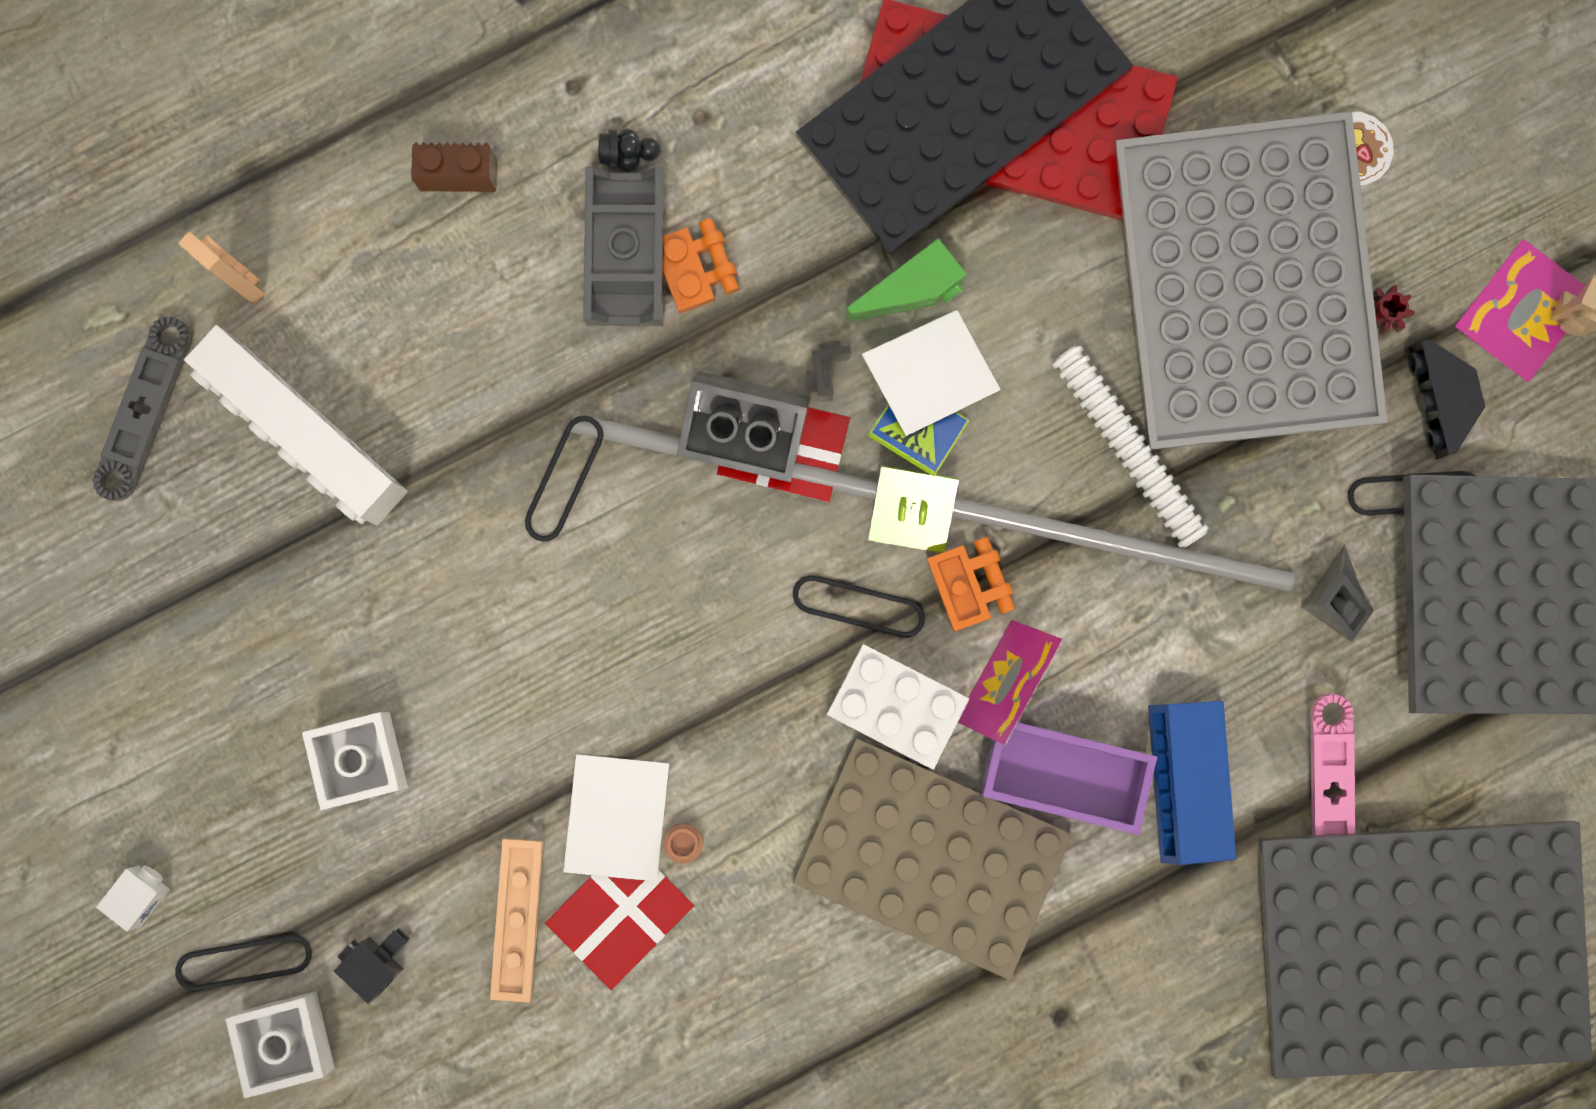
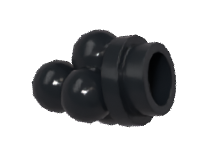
[598,129,661,172]

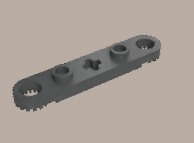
[92,316,191,502]

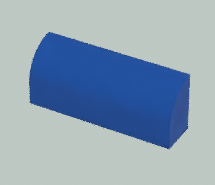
[1148,701,1236,865]

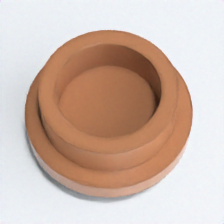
[664,824,703,864]

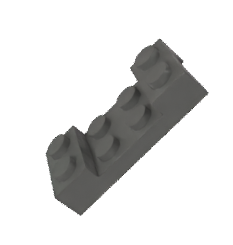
[583,167,665,326]

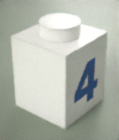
[96,866,170,932]

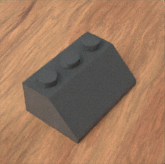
[677,371,811,482]

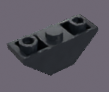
[1408,339,1485,460]

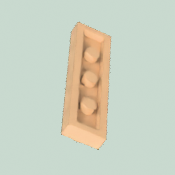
[178,231,265,305]
[490,838,544,1002]

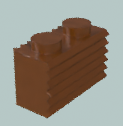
[411,142,497,192]

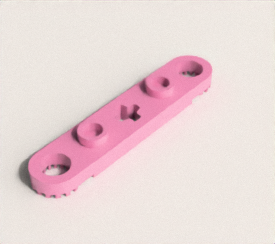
[1310,693,1355,835]

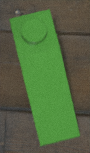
[845,238,967,322]

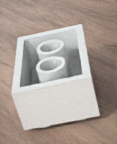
[826,644,969,770]

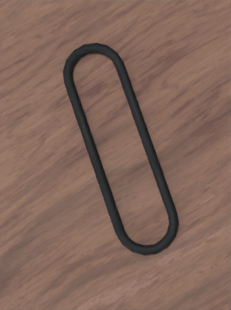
[525,415,603,542]
[1348,471,1475,516]
[793,575,925,638]
[175,934,312,991]

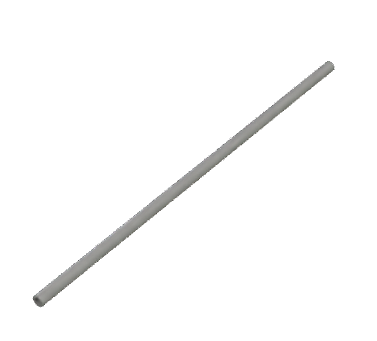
[571,414,1295,592]

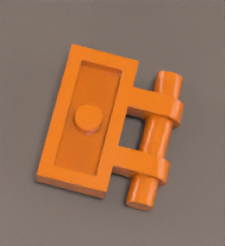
[663,218,740,314]
[926,537,1015,632]

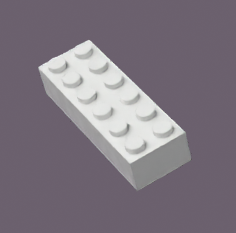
[184,325,409,526]

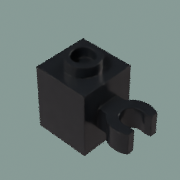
[334,928,410,1004]

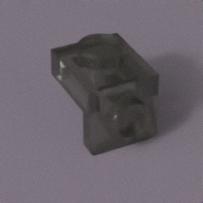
[806,341,851,403]

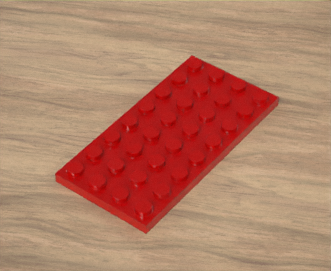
[860,0,1178,221]

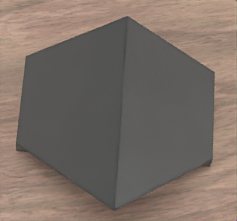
[1301,545,1374,641]

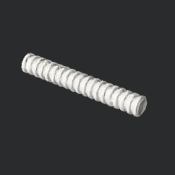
[1052,345,1209,548]

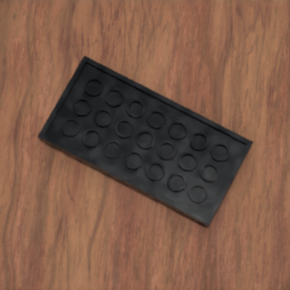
[796,0,1134,255]

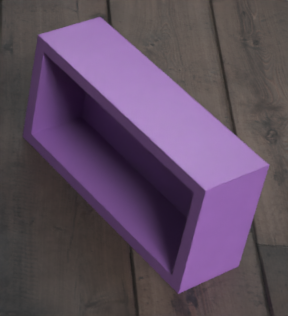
[979,723,1157,835]

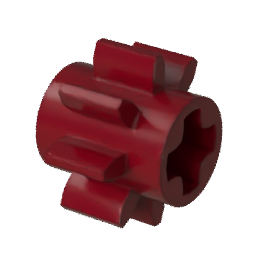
[1373,285,1415,335]

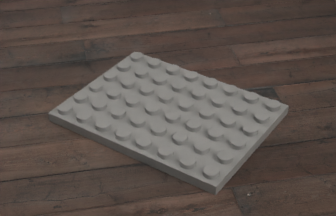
[1114,111,1388,450]

